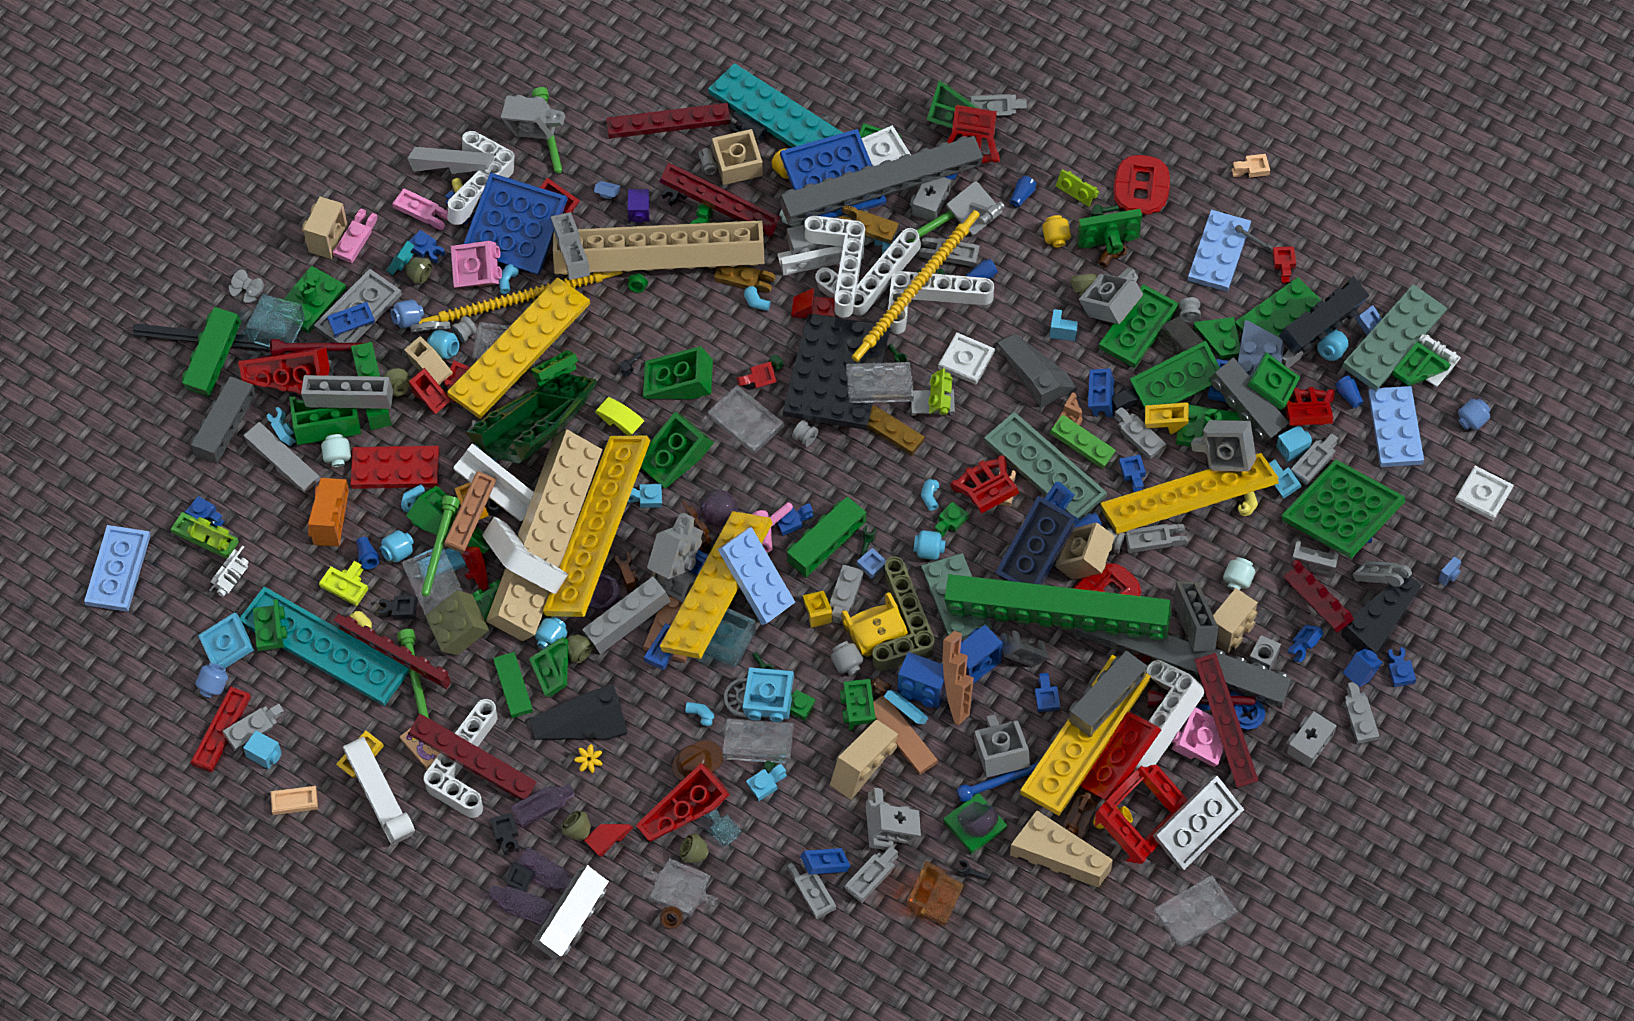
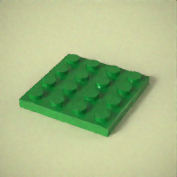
[1282,459,1405,559]

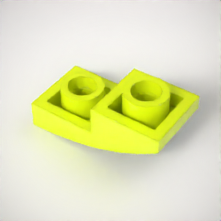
[595,397,644,436]

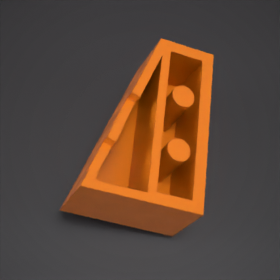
[308,478,349,547]

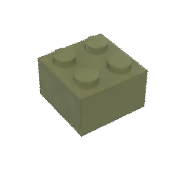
[425,590,489,655]

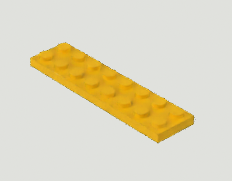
[447,277,590,419]
[1100,453,1279,534]
[660,511,773,659]
[1020,655,1151,816]

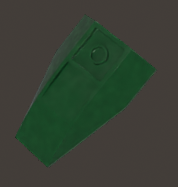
[466,373,597,463]

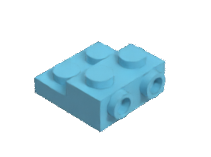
[743,668,794,722]

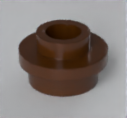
[871,676,892,696]
[660,906,683,929]

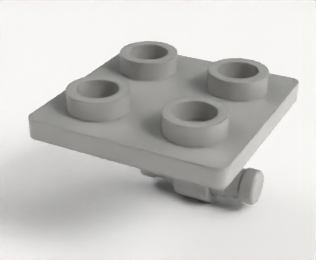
[946,181,1005,236]

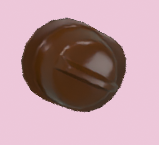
[672,741,723,781]

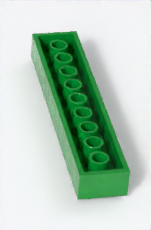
[944,574,1171,640]

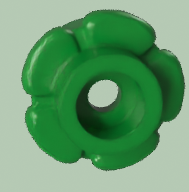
[628,274,648,293]

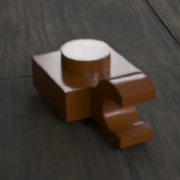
[615,552,638,594]

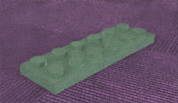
[1342,284,1448,391]
[984,412,1107,521]

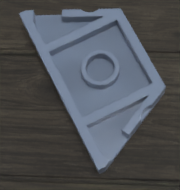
[1238,320,1285,377]

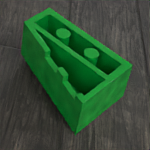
[927,81,980,128]
[289,396,361,445]

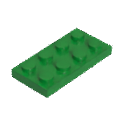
[1235,277,1321,339]
[1099,284,1179,368]
[1129,341,1220,409]

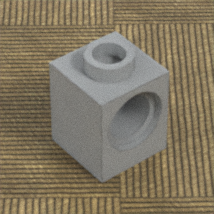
[1248,635,1281,671]

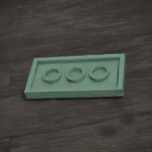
[921,553,992,640]

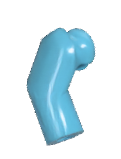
[499,264,519,294]
[744,286,771,311]
[921,479,939,511]
[401,484,425,512]
[685,702,714,726]

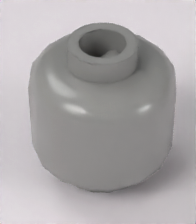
[831,641,863,676]

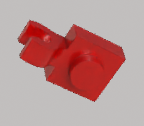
[1272,247,1296,283]
[736,362,776,388]

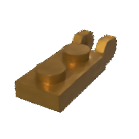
[838,205,899,244]
[714,265,776,293]

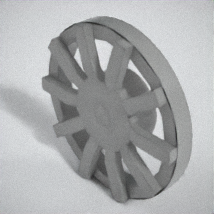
[410,321,450,332]
[724,678,748,718]

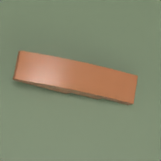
[943,631,974,725]

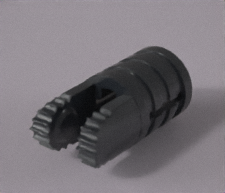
[728,112,767,144]

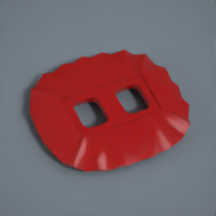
[1113,155,1170,215]
[1073,563,1142,596]

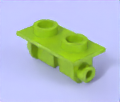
[1056,170,1099,207]
[928,368,953,415]
[187,517,235,551]

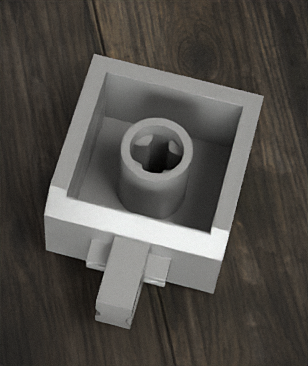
[501,95,565,139]
[1079,268,1143,324]
[1191,420,1256,471]
[647,513,703,579]
[973,714,1030,778]

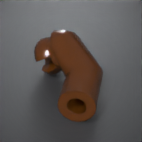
[1098,245,1127,267]

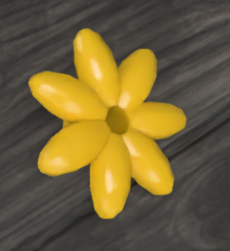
[574,744,603,773]

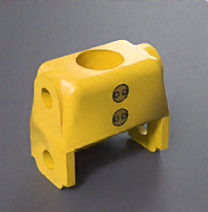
[841,592,908,657]

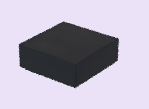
[505,861,536,893]

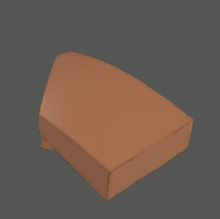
[1055,392,1083,426]

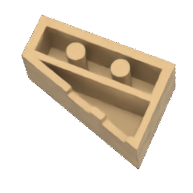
[830,719,898,800]

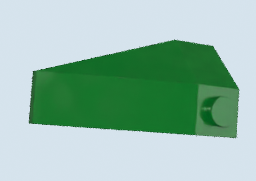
[406,486,491,554]

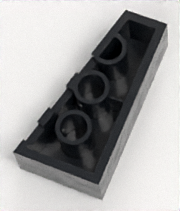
[1279,276,1370,356]
[1341,576,1421,657]

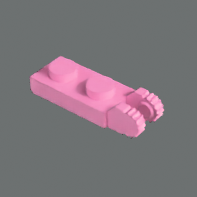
[392,189,448,230]
[333,209,378,263]

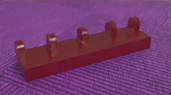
[1283,560,1354,633]

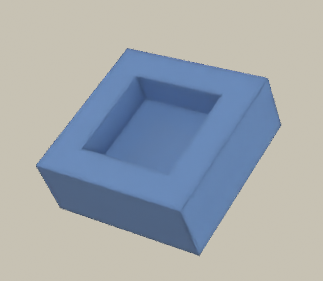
[594,181,620,199]
[1355,305,1382,335]
[857,548,886,579]
[1438,556,1462,586]

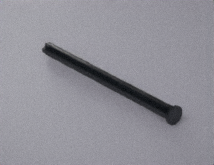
[133,324,300,352]

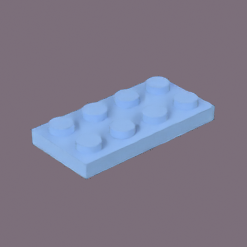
[1188,210,1251,292]
[1368,386,1424,467]
[84,525,151,612]
[718,527,795,625]

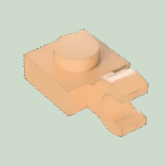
[1231,154,1270,178]

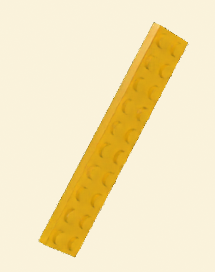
[543,436,650,617]

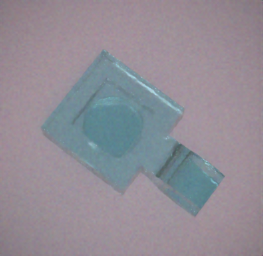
[705,809,742,847]

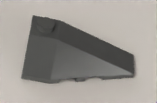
[997,334,1077,408]

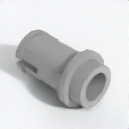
[698,148,718,175]

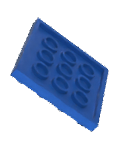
[780,129,886,218]
[464,172,568,276]

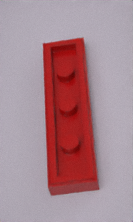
[191,686,251,772]

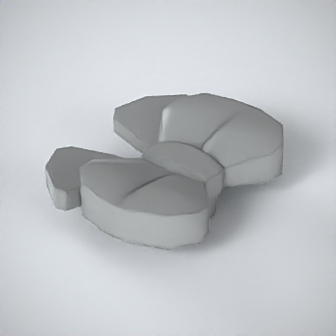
[229,270,264,303]

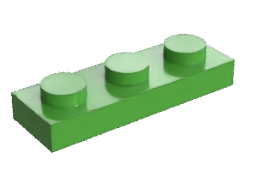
[1050,414,1116,469]
[171,512,239,559]

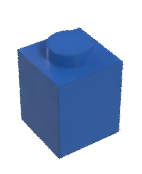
[1343,648,1383,687]

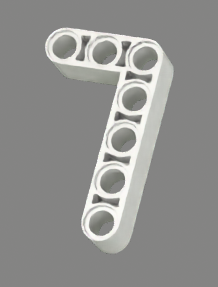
[447,131,514,225]
[804,216,865,318]
[815,228,921,316]
[888,271,994,334]
[482,517,568,594]
[1134,660,1204,771]
[424,699,497,818]
[343,737,415,846]

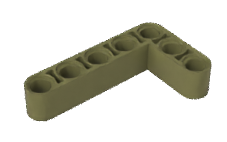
[872,556,934,671]

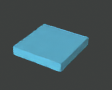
[198,612,254,668]

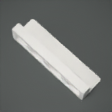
[778,246,864,276]
[453,444,534,522]

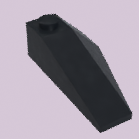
[529,684,628,740]

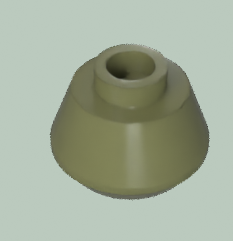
[405,257,432,285]
[1070,274,1097,296]
[383,368,410,396]
[568,634,594,663]
[561,811,591,840]
[679,833,709,863]

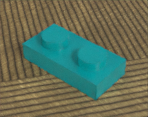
[386,241,414,275]

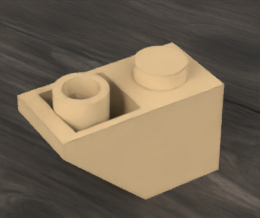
[404,336,453,385]

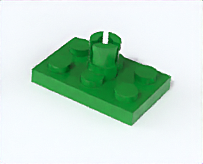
[1077,209,1142,254]
[274,266,346,334]
[1176,405,1242,447]

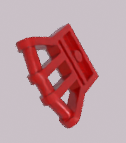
[947,105,1000,164]
[1284,387,1334,426]
[950,455,1019,514]

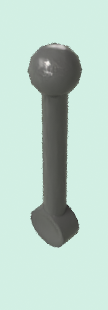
[1235,225,1273,252]

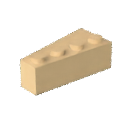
[1010,811,1113,887]

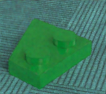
[1193,317,1240,360]
[1392,342,1451,386]
[529,637,568,697]

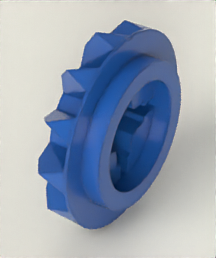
[1234,700,1265,731]

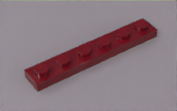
[606,103,730,139]
[659,162,780,237]
[333,614,451,690]
[1195,653,1259,788]
[408,713,537,803]

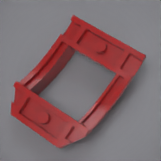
[1095,765,1187,864]

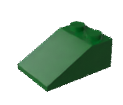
[643,346,713,399]
[641,412,714,488]

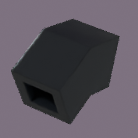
[1112,388,1140,410]

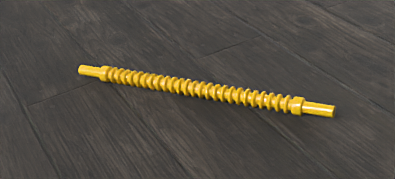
[851,210,980,362]
[419,271,623,324]

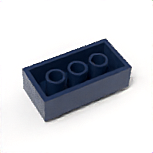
[995,496,1079,585]

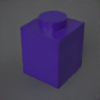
[628,189,650,223]

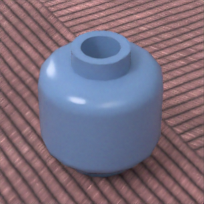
[391,299,424,329]
[1458,399,1491,430]
[195,663,228,698]

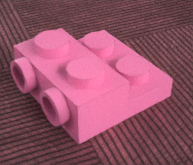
[451,241,502,288]
[1172,707,1224,767]

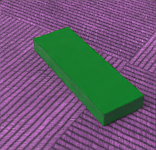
[493,652,533,718]

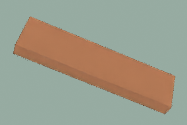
[444,471,497,554]
[873,694,938,775]

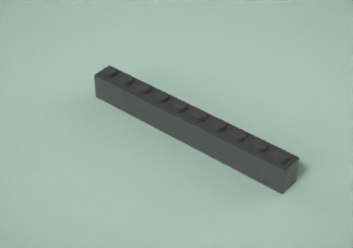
[779,136,983,225]
[1073,627,1292,709]

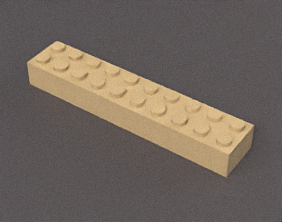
[553,221,764,275]
[486,429,602,641]

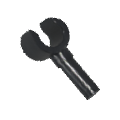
[620,351,642,377]
[486,499,500,516]
[956,859,989,880]

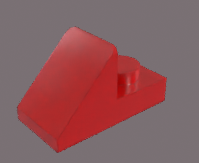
[791,288,835,318]
[408,368,451,414]

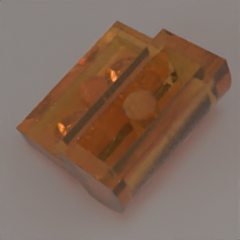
[906,861,964,926]

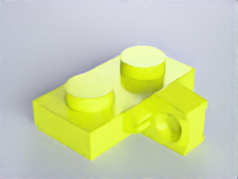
[319,561,368,607]

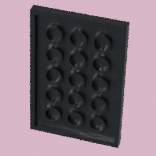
[783,314,891,430]

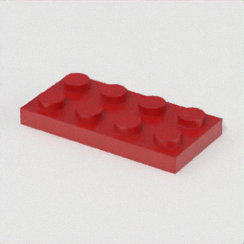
[351,446,439,489]
[1079,711,1162,801]

